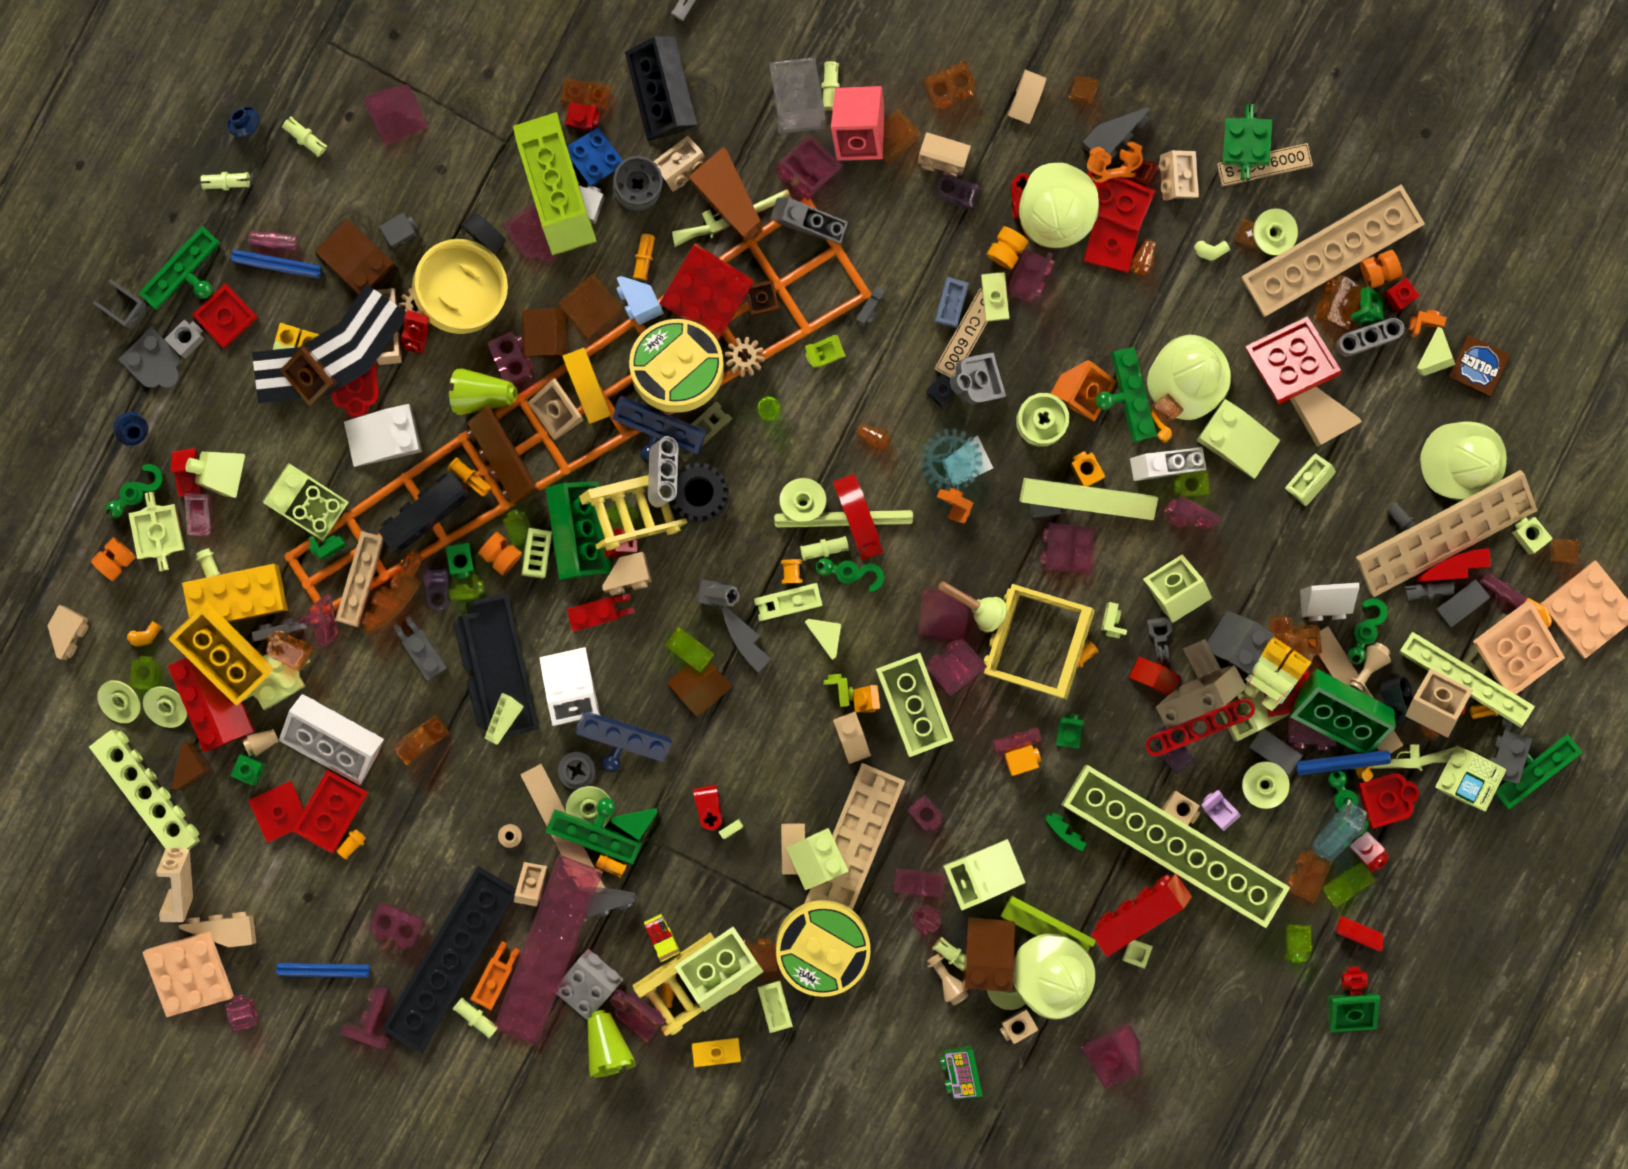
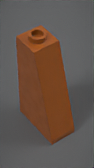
[688,147,763,243]

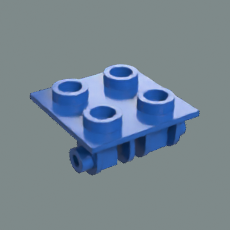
[567,128,623,187]

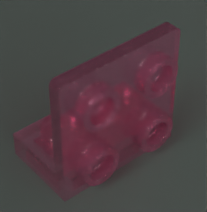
[1007,249,1055,303]

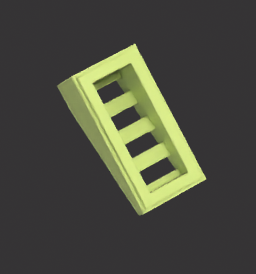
[521,528,552,579]
[485,693,523,745]

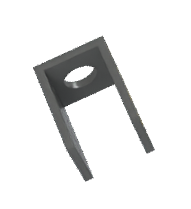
[93,279,150,331]

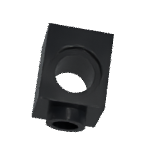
[926,374,957,409]

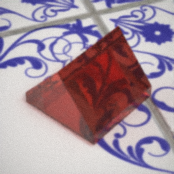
[1131,160,1159,188]

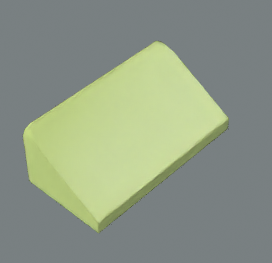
[1285,453,1336,506]

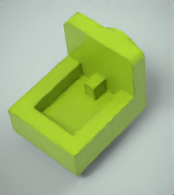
[805,335,846,368]
[823,674,854,707]

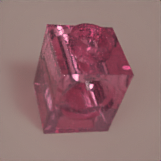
[907,794,943,831]
[225,994,259,1032]

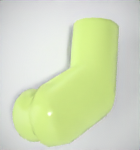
[1194,241,1230,261]

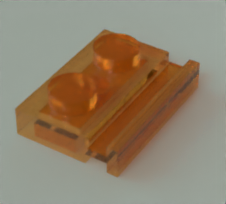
[882,109,921,165]

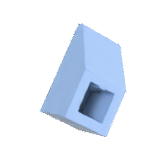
[616,276,664,325]

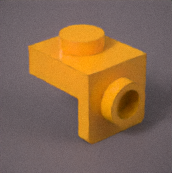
[853,685,880,713]

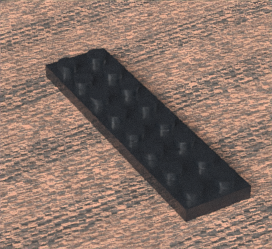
[382,866,517,1053]

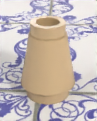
[242,729,279,757]

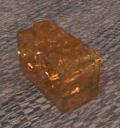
[922,61,977,109]
[1273,624,1322,664]

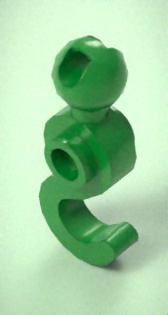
[105,464,165,519]
[816,558,884,592]
[1348,598,1388,664]
[1328,770,1369,837]

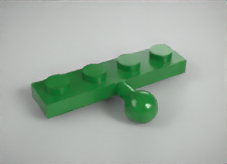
[138,226,220,310]
[1095,347,1157,443]
[1495,734,1583,810]
[545,798,642,864]

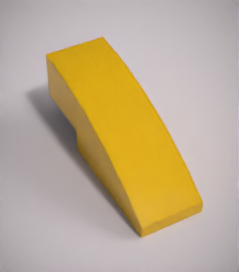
[562,348,611,424]

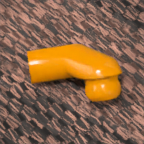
[1525,598,1552,628]
[127,621,162,647]

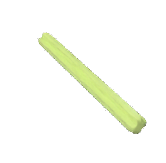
[774,510,913,528]

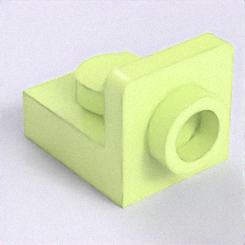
[1101,602,1127,638]

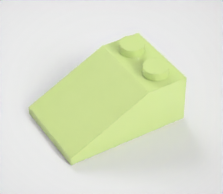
[1196,399,1280,479]

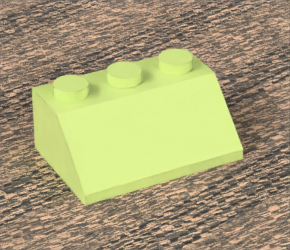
[674,927,763,1012]

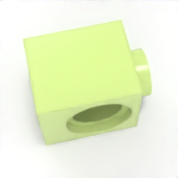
[1512,517,1553,555]

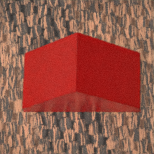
[1129,657,1181,696]

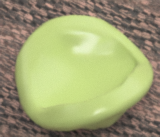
[1019,163,1099,248]
[1147,335,1231,420]
[1420,422,1507,501]
[1013,933,1095,1019]

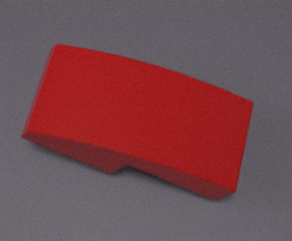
[401,310,429,354]

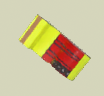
[644,914,681,962]

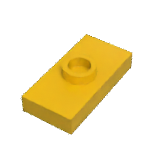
[692,1037,741,1067]

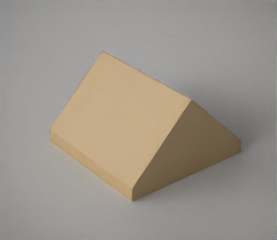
[528,378,584,440]

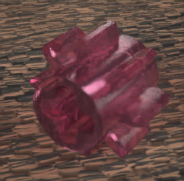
[912,904,941,935]

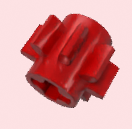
[1341,967,1368,996]

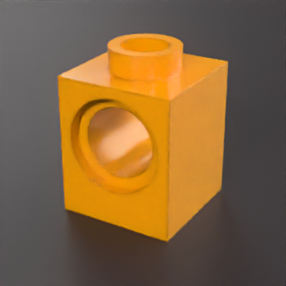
[1070,451,1105,487]
[1004,745,1041,776]

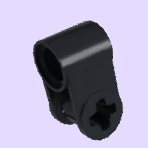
[1380,676,1413,724]

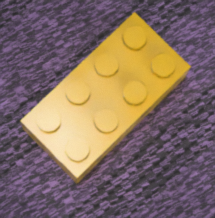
[182,564,288,623]
[168,601,274,706]

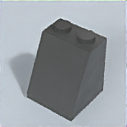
[1207,611,1274,675]

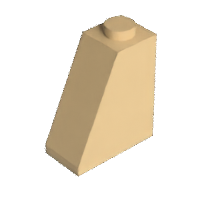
[1290,387,1361,447]
[833,712,871,764]

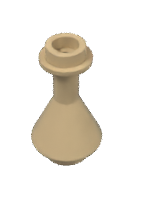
[1350,643,1391,692]
[927,953,969,1006]

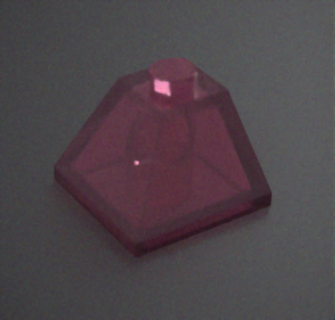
[363,84,428,146]
[918,589,971,641]
[1081,1022,1140,1088]

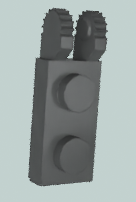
[393,615,447,681]

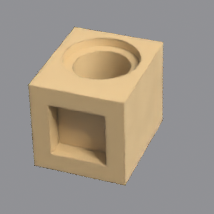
[1162,791,1200,825]
[1000,1008,1038,1044]

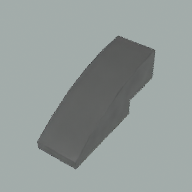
[722,606,771,673]

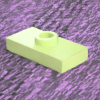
[981,272,1009,322]
[757,981,793,1033]

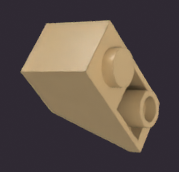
[47,605,89,660]

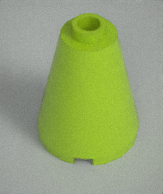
[449,368,517,415]
[588,1010,636,1078]

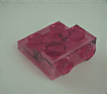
[775,134,843,201]
[1164,496,1222,530]
[1040,523,1095,574]

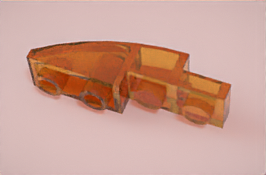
[361,549,423,635]

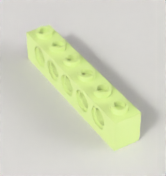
[89,730,200,849]

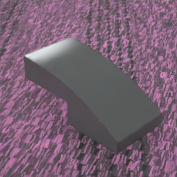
[1437,579,1490,627]
[1249,728,1302,775]

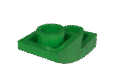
[1044,812,1086,852]

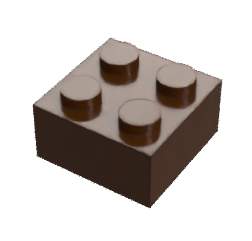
[746,280,780,317]

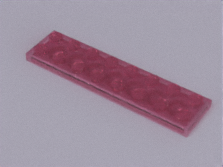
[494,854,603,1045]

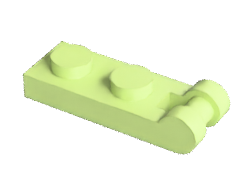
[754,583,823,622]

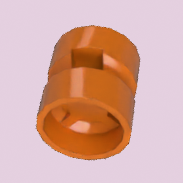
[1360,250,1403,289]
[478,532,522,576]
[90,537,136,581]

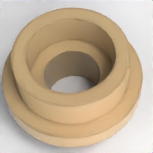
[498,824,522,848]

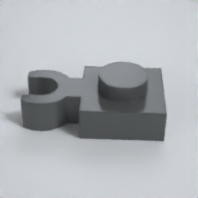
[856,286,885,327]

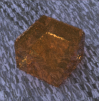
[1069,76,1099,105]
[1550,539,1579,564]

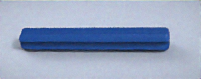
[231,250,323,279]
[1297,750,1391,775]
[276,963,370,978]

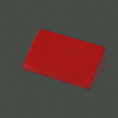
[1334,916,1384,952]

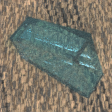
[1312,799,1367,862]

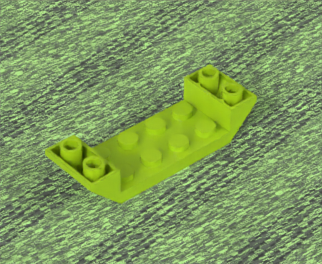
[513,112,597,255]

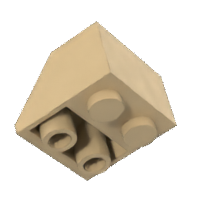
[918,132,971,178]
[602,552,652,596]

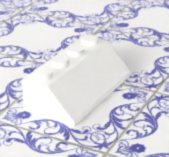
[279,694,384,785]

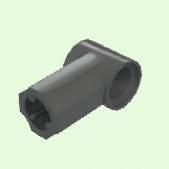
[696,579,740,607]

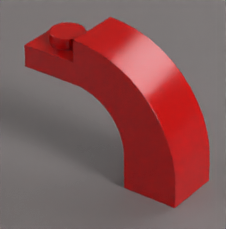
[833,474,883,560]

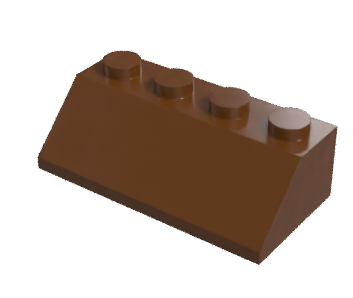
[466,406,540,505]

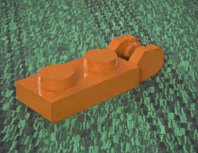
[470,941,520,1010]

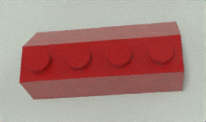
[168,657,255,752]

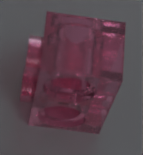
[487,331,534,385]
[369,902,426,949]

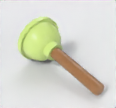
[939,582,1007,633]

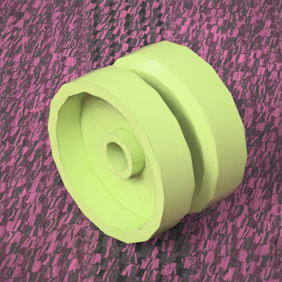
[1016,393,1069,447]

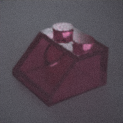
[926,639,987,696]

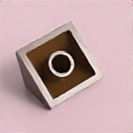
[522,308,567,358]
[280,346,338,406]
[667,652,733,717]
[171,742,213,790]

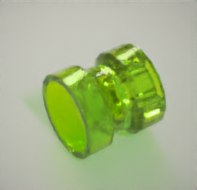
[757,396,781,422]

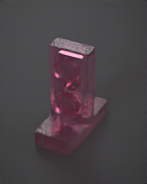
[340,985,391,1050]

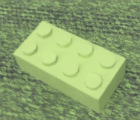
[876,653,953,757]

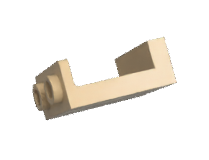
[156,847,193,922]

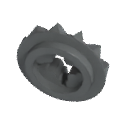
[558,752,596,789]

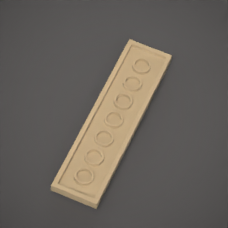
[1241,184,1425,317]

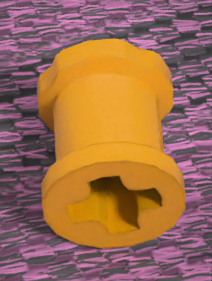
[781,559,802,584]

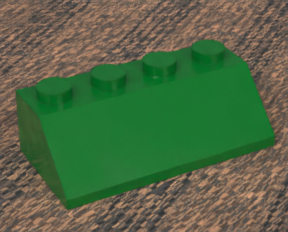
[546,481,612,580]
[1290,669,1396,753]

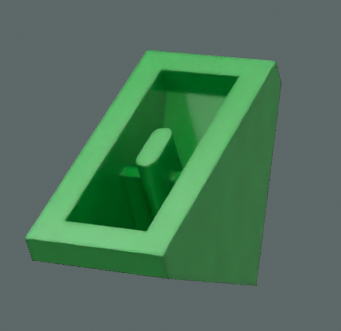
[610,808,658,840]

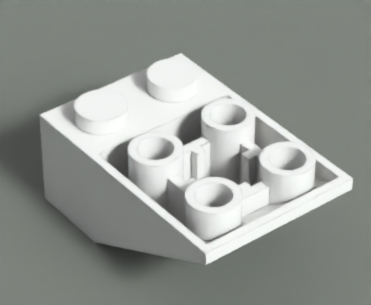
[540,647,600,726]

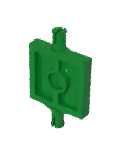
[1223,104,1272,181]

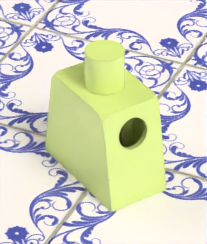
[186,452,245,498]

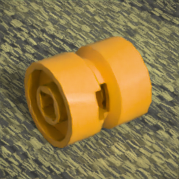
[986,226,1029,270]

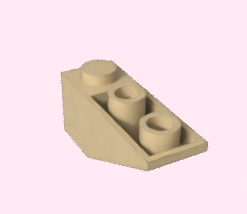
[179,911,256,947]

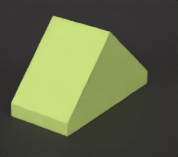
[1417,327,1456,376]
[805,619,841,660]

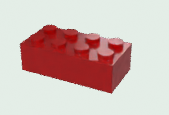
[1091,873,1192,957]

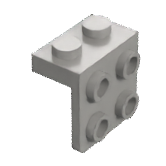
[554,949,624,1019]

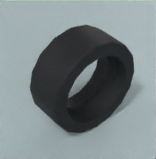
[461,212,506,254]

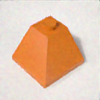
[1050,360,1117,421]

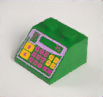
[940,1045,983,1099]

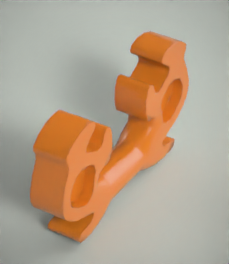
[1087,142,1143,183]

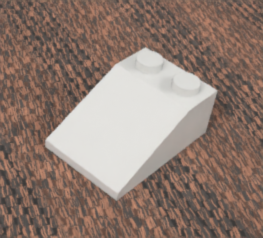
[344,404,422,467]
[1300,583,1359,621]

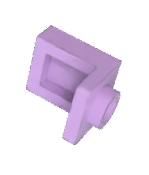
[1201,790,1241,832]

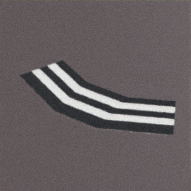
[252,284,406,403]

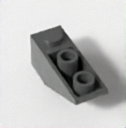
[1081,107,1150,160]
[770,198,848,244]
[558,885,636,924]

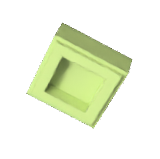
[719,819,743,839]
[1122,940,1153,969]

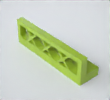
[1000,896,1096,952]

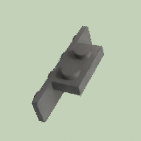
[1491,718,1532,784]

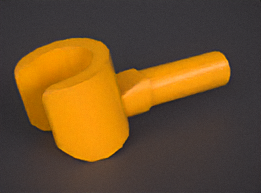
[1151,411,1172,443]
[1356,750,1379,782]

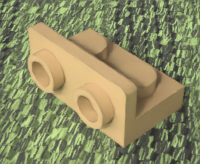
[653,136,707,191]
[1159,150,1199,201]

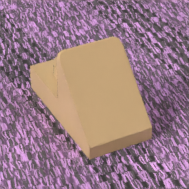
[514,862,547,906]

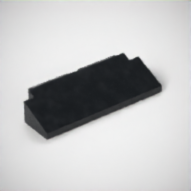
[454,593,539,738]

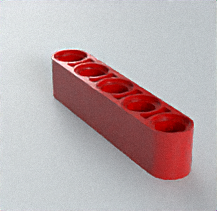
[1145,697,1255,756]

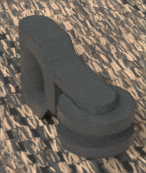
[1147,617,1173,664]

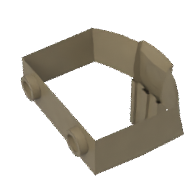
[1156,639,1246,729]

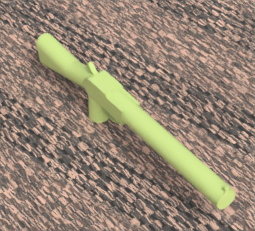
[672,189,792,247]
[1331,744,1455,772]

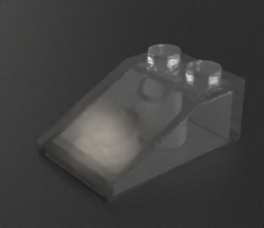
[769,57,825,134]

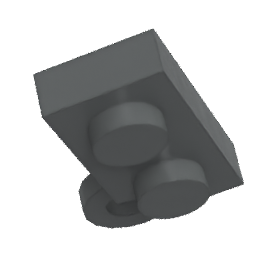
[252,618,308,642]

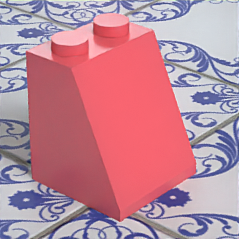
[831,86,884,161]

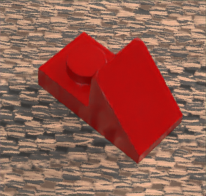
[171,448,203,498]

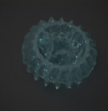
[920,429,983,491]

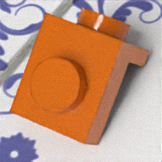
[1408,310,1447,337]
[937,488,973,524]

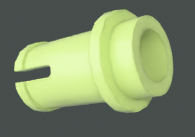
[196,548,220,578]

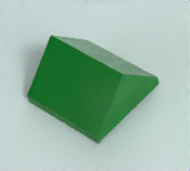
[1327,993,1380,1033]

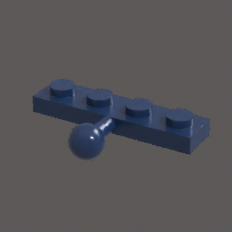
[612,396,707,463]
[575,710,672,772]

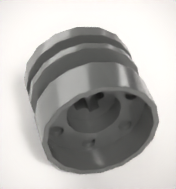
[613,156,663,212]

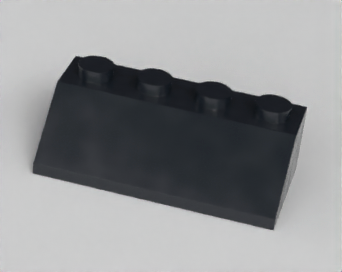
[625,36,697,140]
[379,472,471,554]

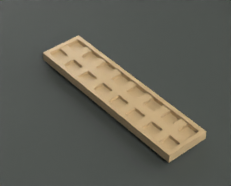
[1356,470,1537,597]
[804,763,905,910]

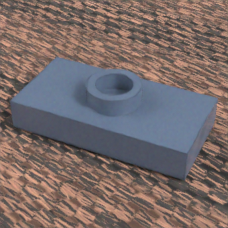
[934,277,969,328]

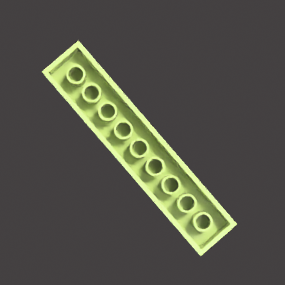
[1061,765,1290,928]

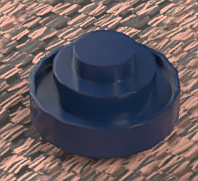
[227,106,260,137]
[113,412,149,446]

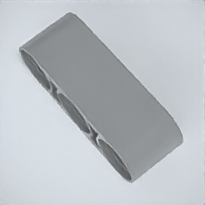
[1335,318,1404,357]
[648,436,678,508]

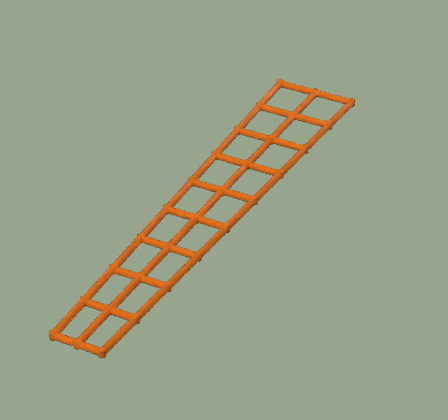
[285,197,871,617]

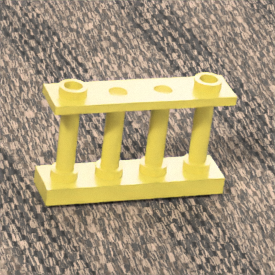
[579,471,687,551]
[632,932,741,1036]

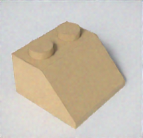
[1405,668,1473,738]

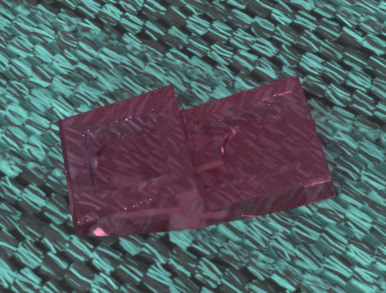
[893,868,945,897]

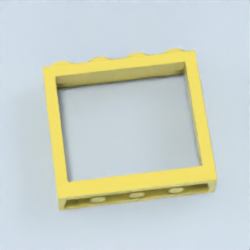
[983,584,1095,700]

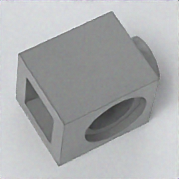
[164,320,205,359]

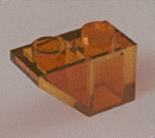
[392,715,450,766]

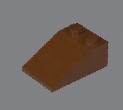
[314,219,397,294]
[962,917,1015,992]

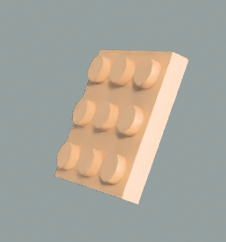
[1540,560,1628,659]
[1473,601,1565,695]
[143,931,234,1017]

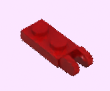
[566,594,635,632]

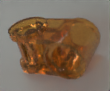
[267,631,314,671]

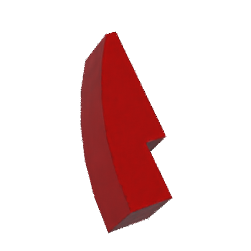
[1417,548,1491,582]

